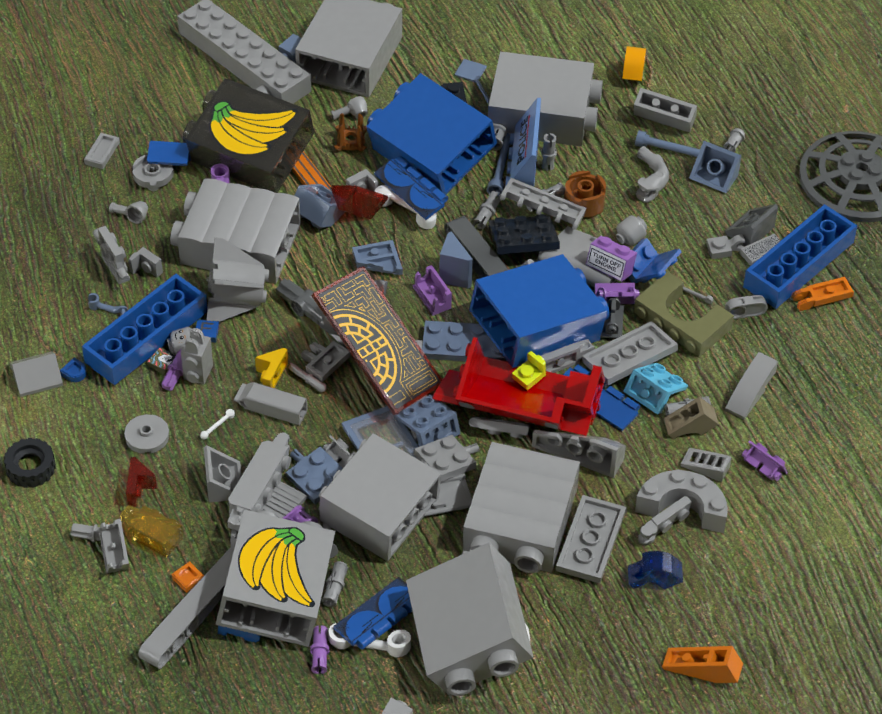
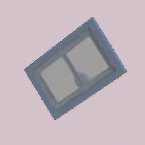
[341,404,419,459]

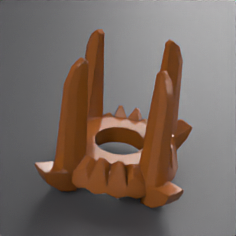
[334,113,367,151]

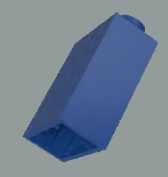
[366,73,497,195]
[469,254,609,368]

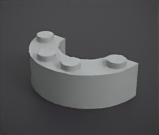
[635,470,728,534]

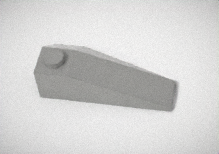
[532,430,626,478]

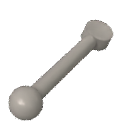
[683,287,714,304]

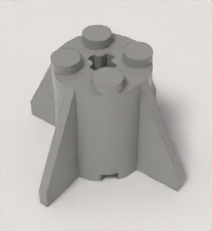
[206,238,269,322]

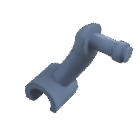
[88,293,127,315]

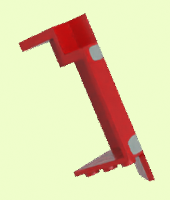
[433,337,605,436]

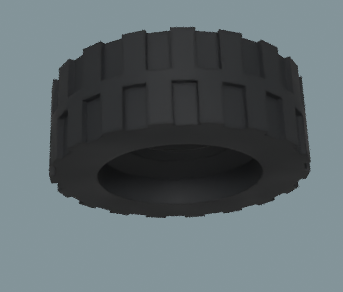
[4,438,56,488]

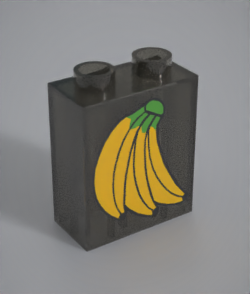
[183,78,314,193]

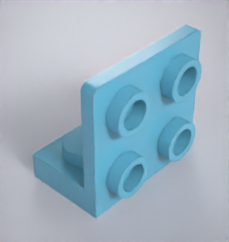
[623,363,688,415]

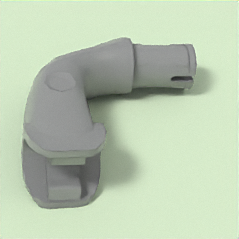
[636,146,669,203]

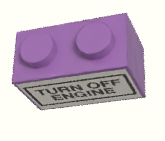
[586,236,637,282]

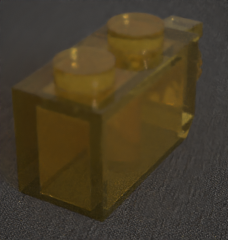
[120,505,183,558]

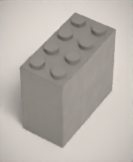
[319,433,441,561]

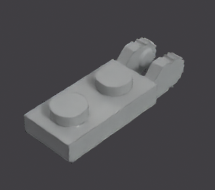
[638,496,692,546]

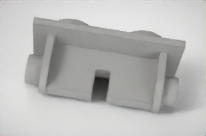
[323,435,356,468]

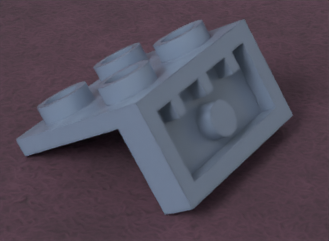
[396,395,461,447]

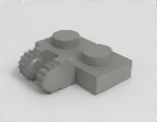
[301,341,350,382]

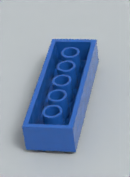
[743,204,857,309]
[82,274,207,385]

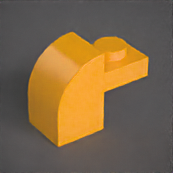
[622,46,646,81]

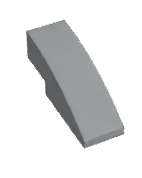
[725,352,778,420]

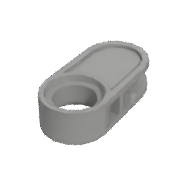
[725,295,768,319]

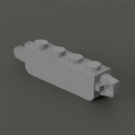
[228,432,291,531]

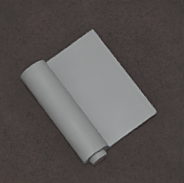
[538,226,616,287]

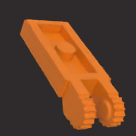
[791,277,854,311]

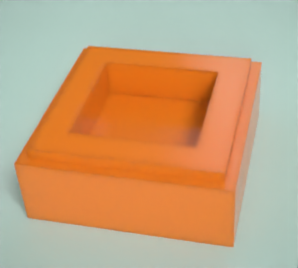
[171,561,204,593]

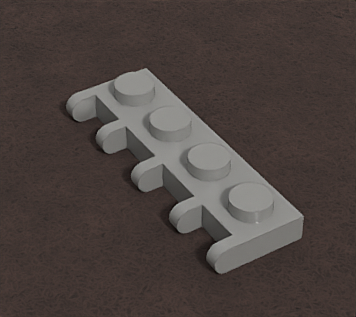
[500,178,587,230]

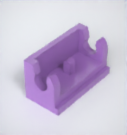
[413,265,452,316]

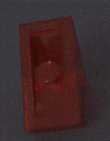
[126,457,157,507]

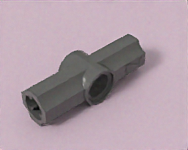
[276,279,325,326]

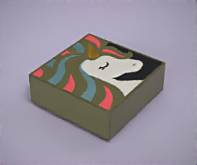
[147,347,176,375]

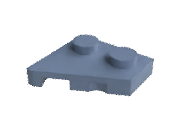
[352,240,403,275]

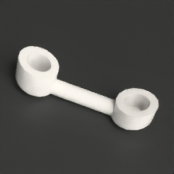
[373,185,437,229]
[329,623,411,657]

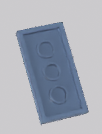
[422,321,508,362]

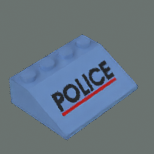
[505,98,541,187]

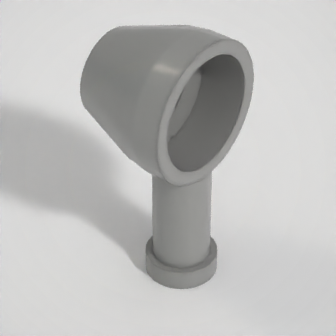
[330,96,368,120]
[109,201,148,224]

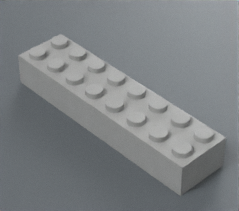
[177,0,311,109]

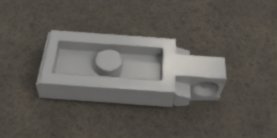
[541,339,594,373]

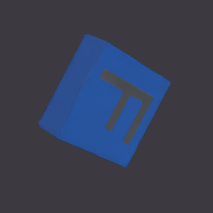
[196,320,219,343]

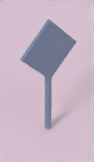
[454,59,490,105]

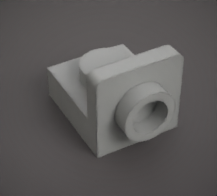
[346,169,379,198]
[128,247,163,277]

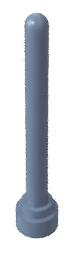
[635,130,700,157]
[487,133,511,196]

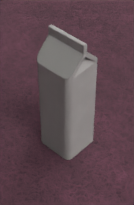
[234,382,308,426]

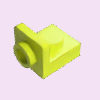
[512,351,546,391]

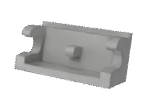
[98,519,129,573]

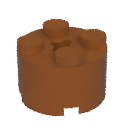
[564,171,606,217]

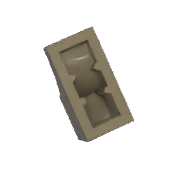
[664,397,719,439]

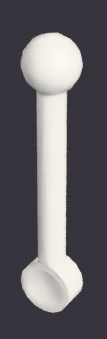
[200,409,235,439]

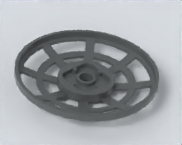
[799,131,882,222]

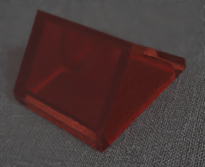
[331,185,388,219]

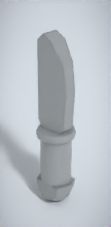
[288,363,326,392]

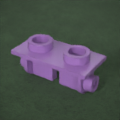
[594,283,640,304]
[741,440,788,481]

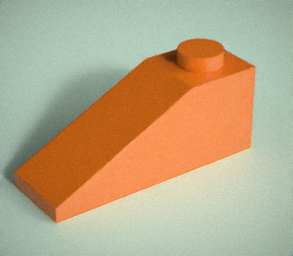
[662,646,743,683]

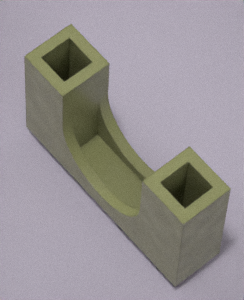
[634,271,734,358]

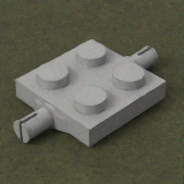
[93,226,130,284]
[414,435,479,482]

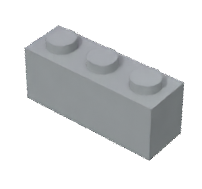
[634,88,697,133]

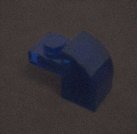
[628,551,683,590]

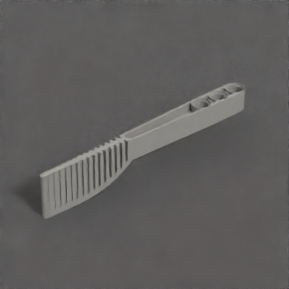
[138,481,307,669]

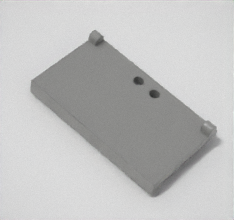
[424,474,472,517]

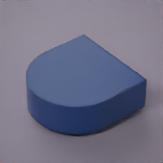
[60,357,87,382]

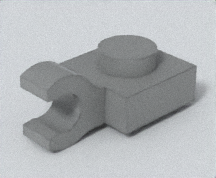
[706,234,745,259]

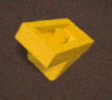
[255,348,288,388]

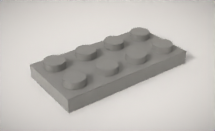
[582,321,678,385]
[556,495,626,583]

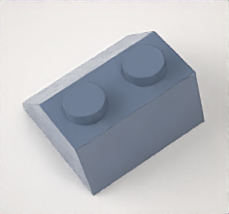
[294,184,352,228]

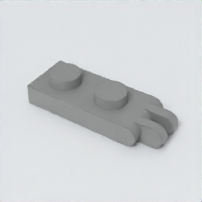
[469,416,530,438]

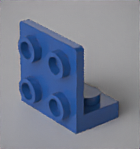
[628,238,681,283]

